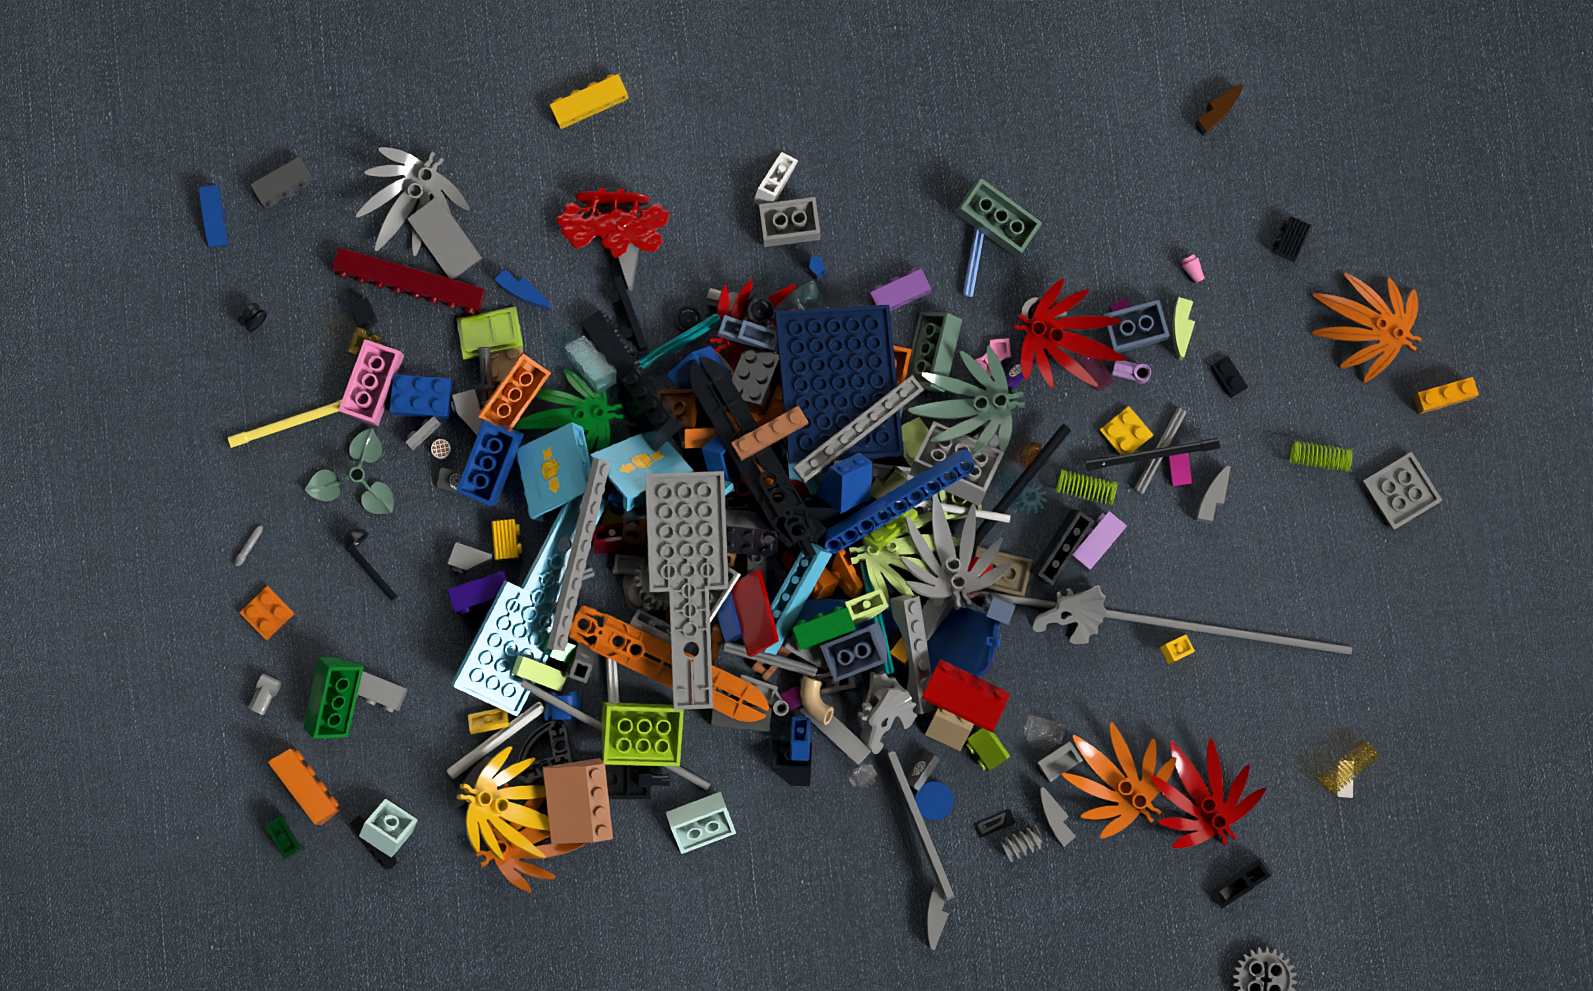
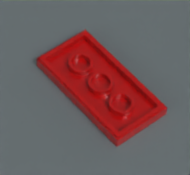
[731,569,779,657]

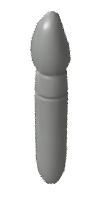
[235,526,263,566]

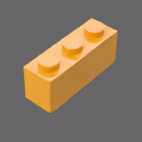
[1413,377,1479,414]

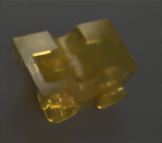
[347,327,387,357]

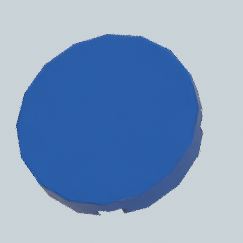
[915,781,953,820]

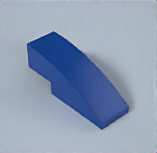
[199,185,228,248]
[494,269,552,310]
[717,591,742,642]

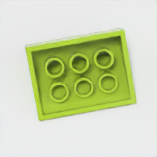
[602,702,684,766]

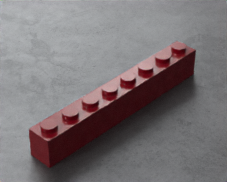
[332,248,486,315]

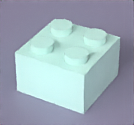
[359,799,418,858]

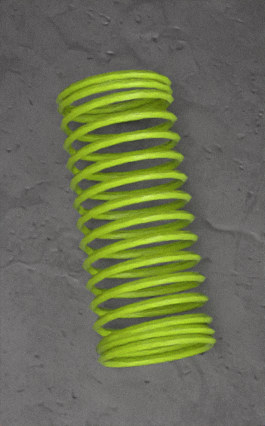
[1290,440,1352,473]
[1056,469,1117,506]

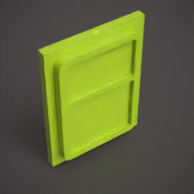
[457,306,523,360]

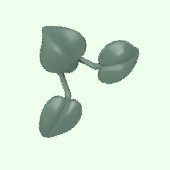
[305,428,394,514]

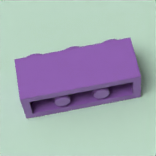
[870,268,931,311]

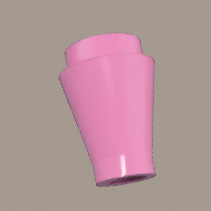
[1181,254,1205,283]

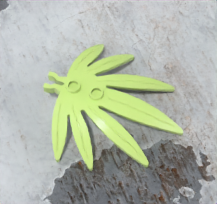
[849,512,960,610]

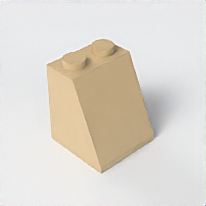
[925,707,974,751]

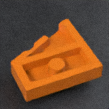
[830,549,863,599]

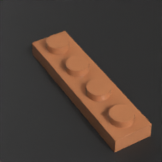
[731,406,808,461]

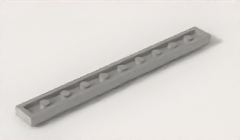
[547,458,611,651]

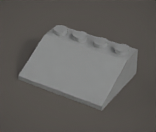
[909,421,1004,506]

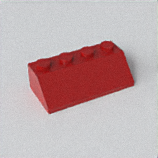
[921,659,1011,733]

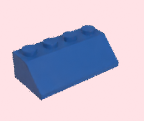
[456,420,524,506]

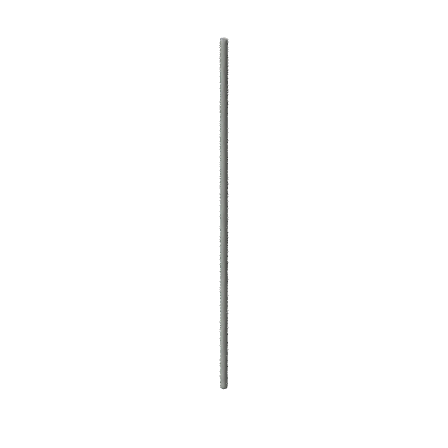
[975,591,1352,655]

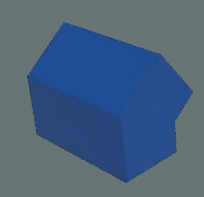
[809,256,826,281]

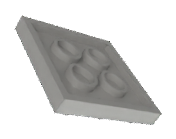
[1362,452,1443,531]

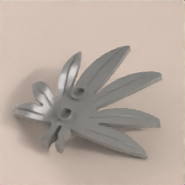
[356,147,469,256]
[900,494,1013,610]

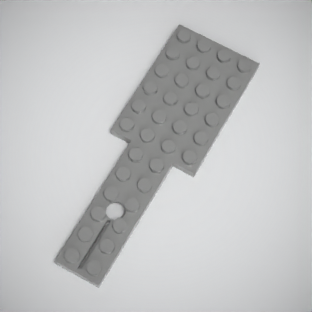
[645,471,728,710]

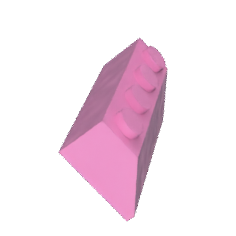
[338,339,404,426]

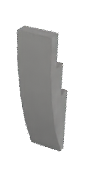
[799,707,871,765]

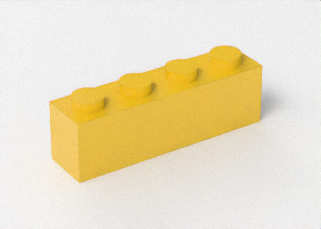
[550,74,629,130]

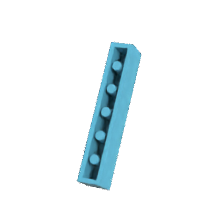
[763,542,832,655]

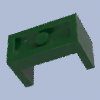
[264,815,305,859]

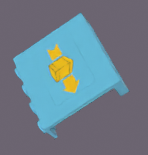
[517,422,591,522]
[590,433,693,512]

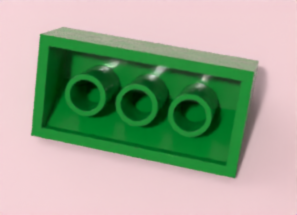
[303,657,364,739]

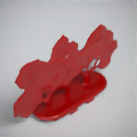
[556,188,669,259]

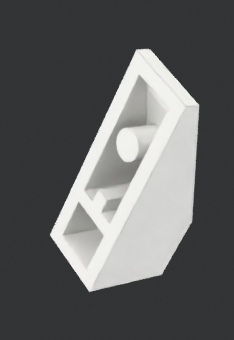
[754,152,798,205]

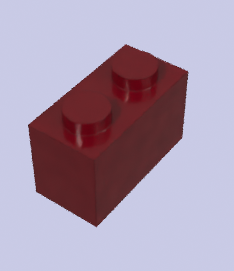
[593,523,633,554]

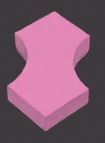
[975,338,1011,380]

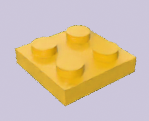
[1099,406,1153,455]

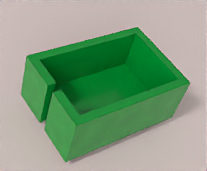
[790,606,856,652]

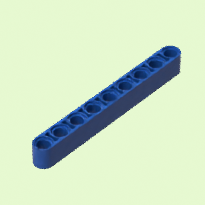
[823,450,974,553]

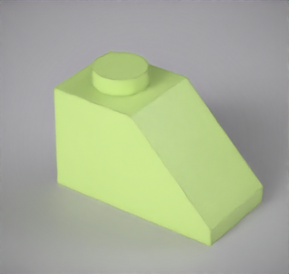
[845,589,888,625]

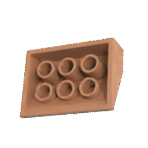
[543,758,613,844]

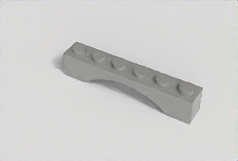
[890,594,937,714]

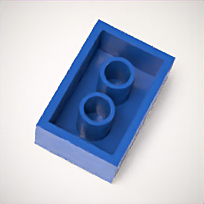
[390,374,454,420]

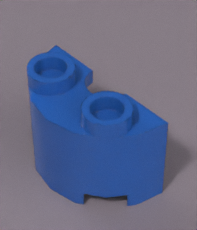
[543,692,582,721]

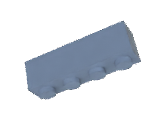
[981,592,1015,625]

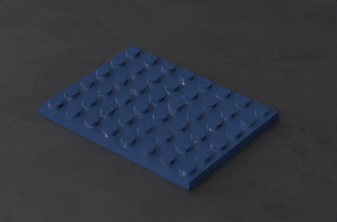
[775,305,904,464]

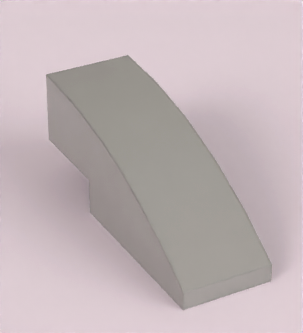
[1195,466,1231,524]
[1039,787,1076,847]
[927,886,949,950]

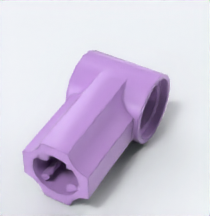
[1112,361,1151,384]

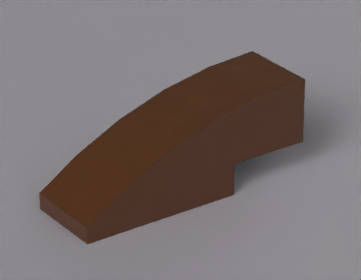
[1195,83,1243,136]

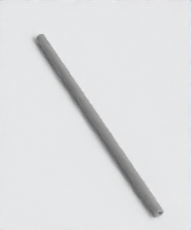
[520,680,710,790]

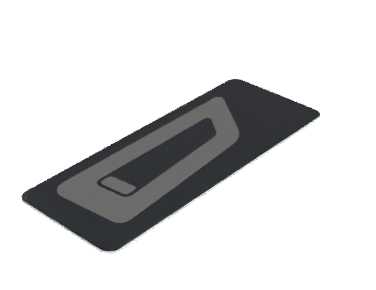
[974,809,1015,838]

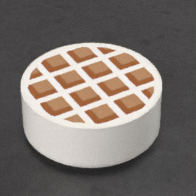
[431,439,451,459]

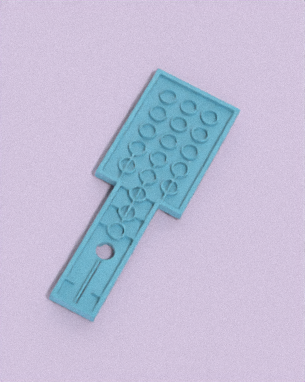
[451,496,608,717]

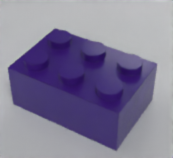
[448,571,509,617]

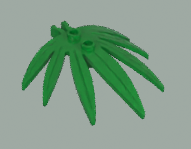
[512,364,623,454]

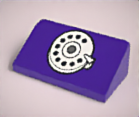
[1005,357,1036,391]

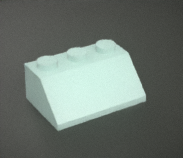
[666,792,736,854]

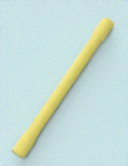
[228,399,342,448]

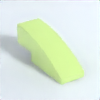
[1172,297,1195,361]
[511,655,566,692]

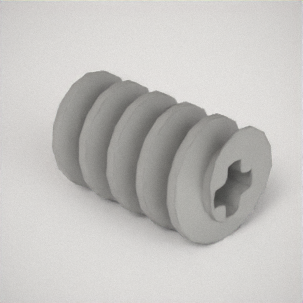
[1000,825,1044,862]

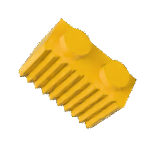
[491,519,522,561]

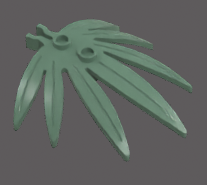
[908,345,1025,454]

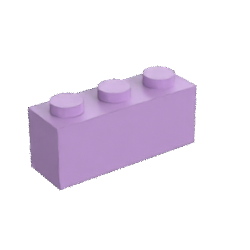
[1071,511,1127,572]

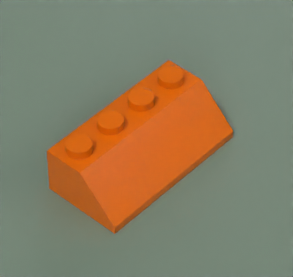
[478,353,551,428]
[268,749,340,825]

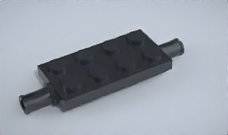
[574,760,670,800]

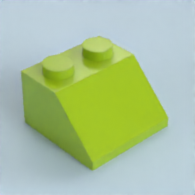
[966,728,1010,771]

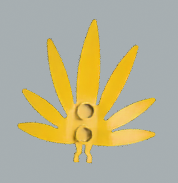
[456,746,550,861]

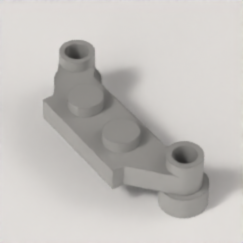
[718,675,789,716]

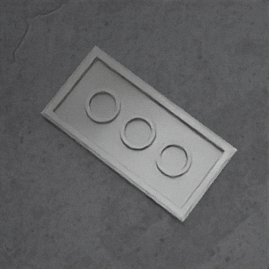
[408,196,482,280]

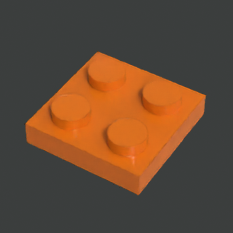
[239,586,295,640]

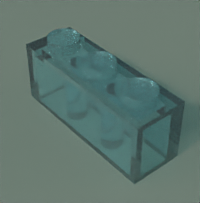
[564,335,617,394]

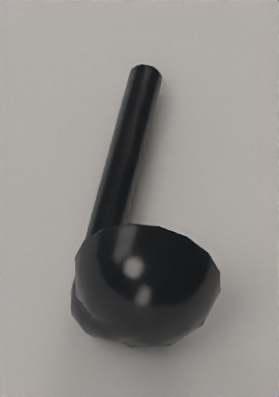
[344,528,398,601]

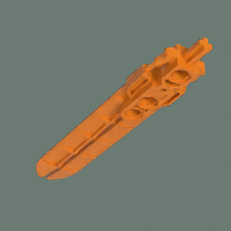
[569,606,769,722]

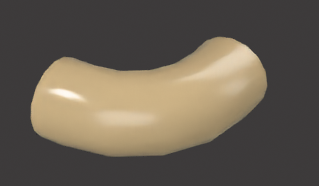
[800,675,834,725]

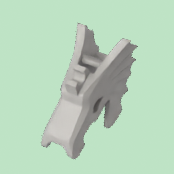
[1033,585,1106,644]
[858,671,917,754]

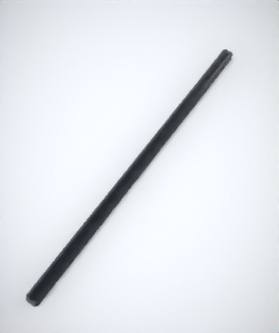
[876,424,1071,667]

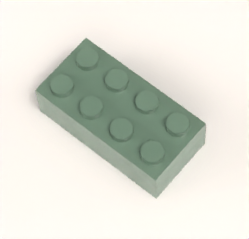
[955,178,1042,257]

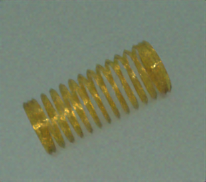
[1319,740,1379,795]

